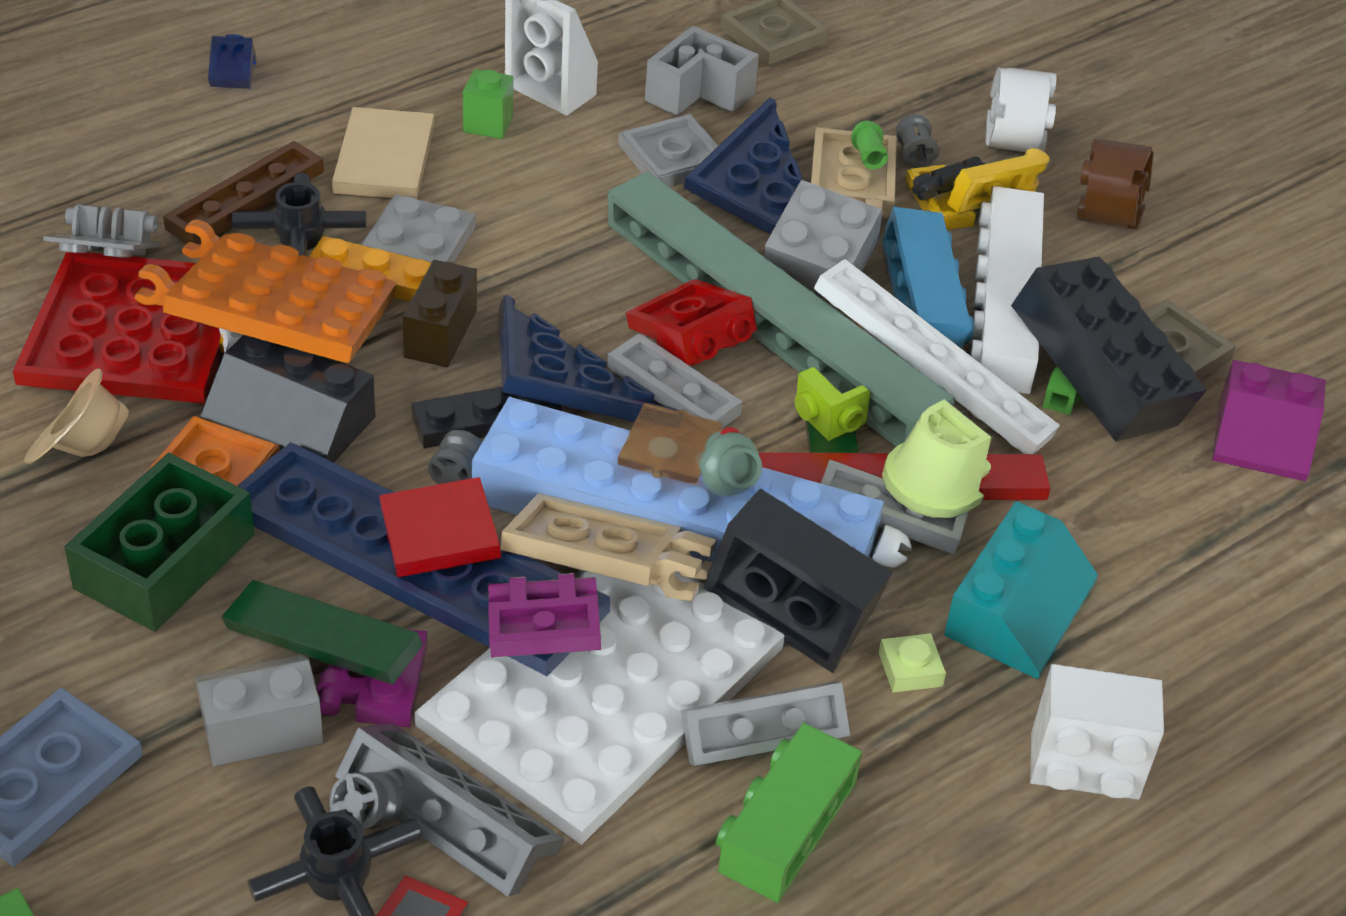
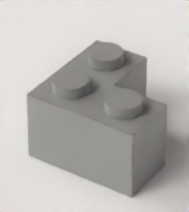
[645,25,759,116]

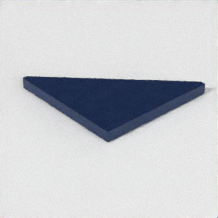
[684,97,803,234]
[499,295,683,432]

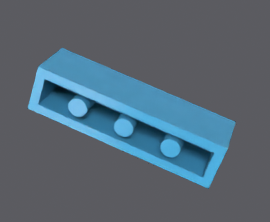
[881,207,974,349]

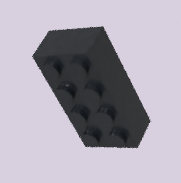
[1011,256,1207,442]

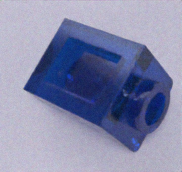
[208,34,256,89]

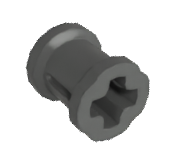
[895,114,939,168]

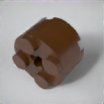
[1077,139,1154,230]

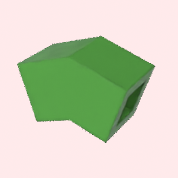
[1043,367,1083,415]

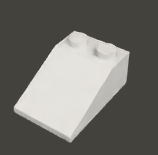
[505,0,598,116]

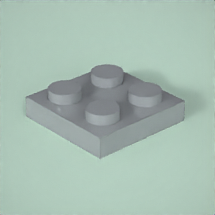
[361,194,476,263]

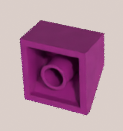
[1212,360,1326,481]

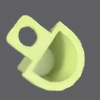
[882,399,991,518]

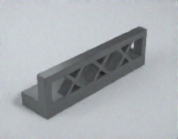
[335,724,565,897]

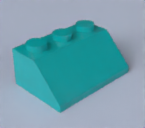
[944,501,1098,679]

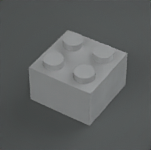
[765,180,882,298]

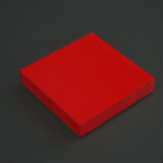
[379,477,501,578]

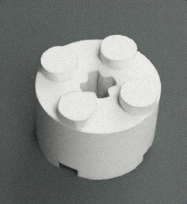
[985,67,1057,152]

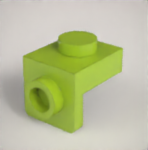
[794,367,870,441]

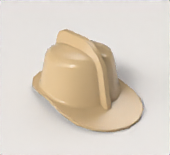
[24,368,129,464]

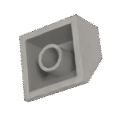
[194,654,323,767]

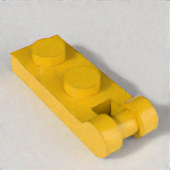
[947,148,1050,213]

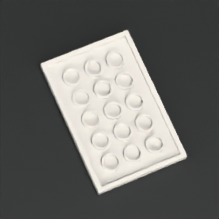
[415,570,785,845]

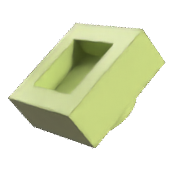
[879,633,946,693]

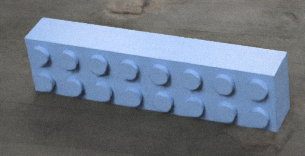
[472,397,884,562]

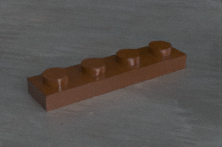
[163,141,324,245]

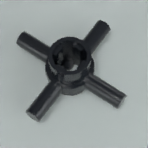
[232,173,366,256]
[247,786,422,916]

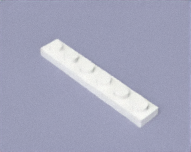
[814,259,1060,454]

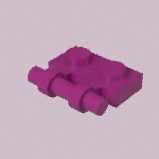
[488,573,601,657]
[317,629,428,728]

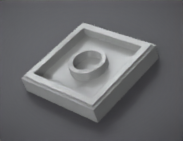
[618,114,718,187]

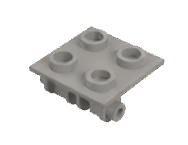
[43,204,161,257]

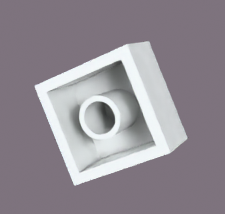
[1030,664,1164,800]

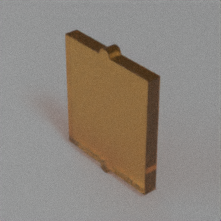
[618,403,722,485]

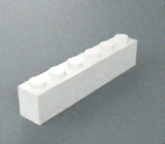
[970,186,1044,394]

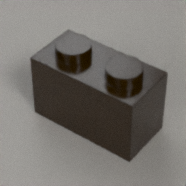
[402,259,477,368]

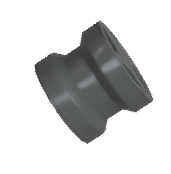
[428,430,482,484]
[329,772,402,830]

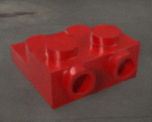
[625,279,757,366]

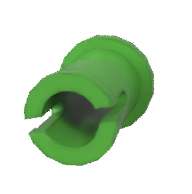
[851,121,888,170]

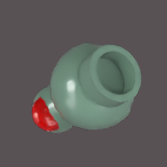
[699,427,762,496]

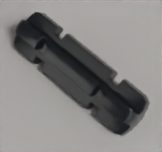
[912,156,986,200]

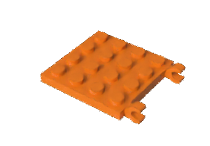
[135,220,397,364]

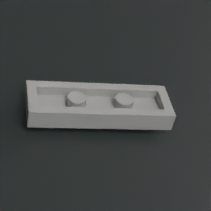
[607,333,743,437]
[821,460,968,554]
[681,681,850,766]

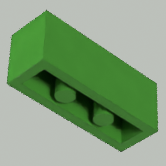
[716,722,862,903]

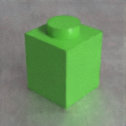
[463,69,514,139]

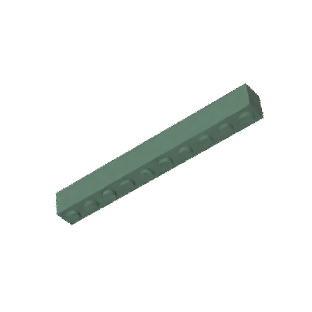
[608,171,955,447]

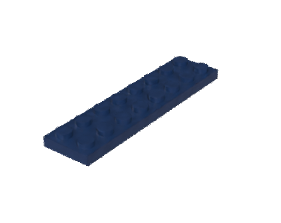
[237,442,611,676]

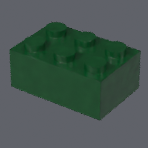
[64,452,255,632]

